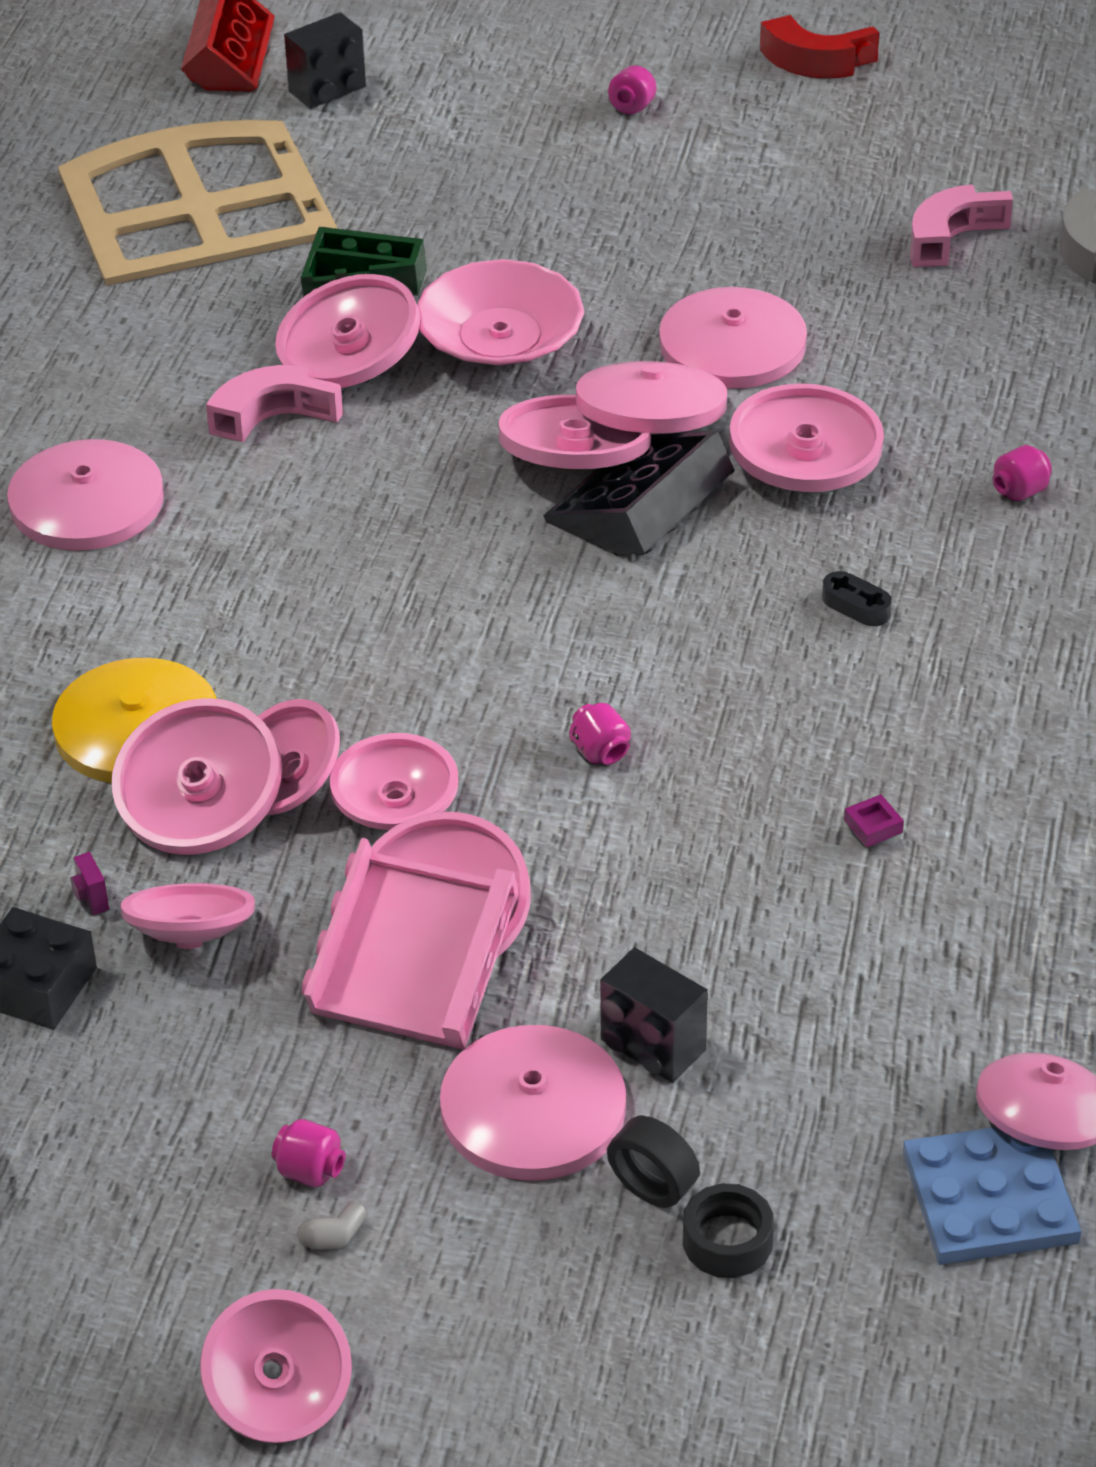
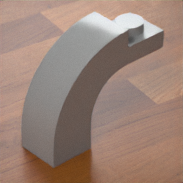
[1060,188,1096,283]

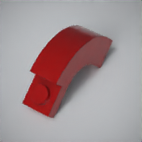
[760,15,880,79]

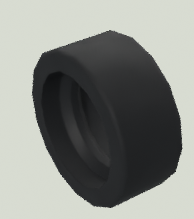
[607,1115,700,1208]
[683,1183,774,1278]

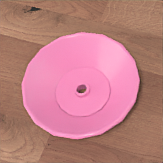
[417,259,584,366]

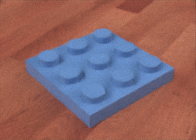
[903,1127,1081,1265]

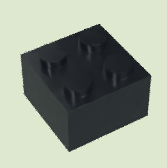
[284,12,366,109]
[0,907,97,1030]
[600,947,708,1083]

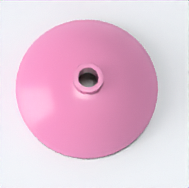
[258,699,340,815]
[330,733,459,830]
[121,883,255,949]
[976,1052,1096,1150]
[200,1289,352,1443]

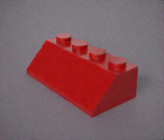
[180,0,275,92]

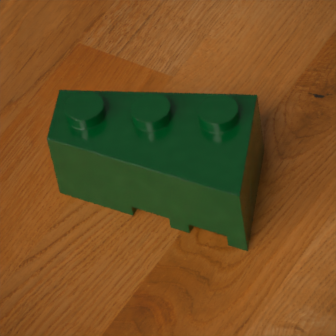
[301,226,427,297]

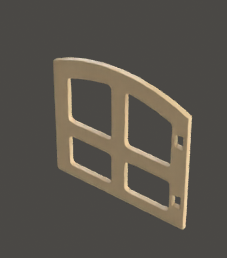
[58,120,338,286]

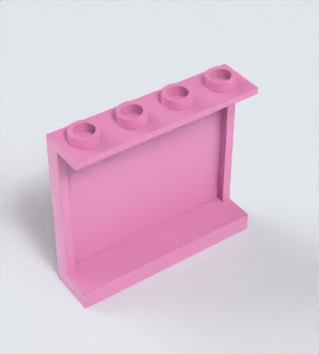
[302,838,519,1050]

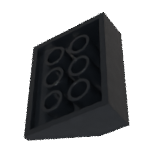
[543,431,735,556]

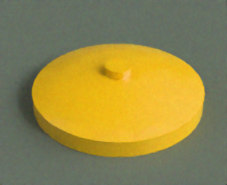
[52,658,217,783]

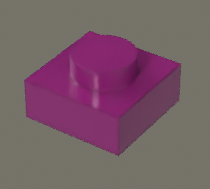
[844,794,904,848]
[70,852,110,916]

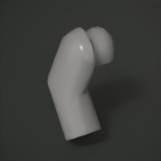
[297,1201,368,1250]

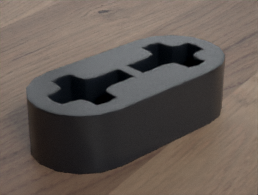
[822,571,892,626]

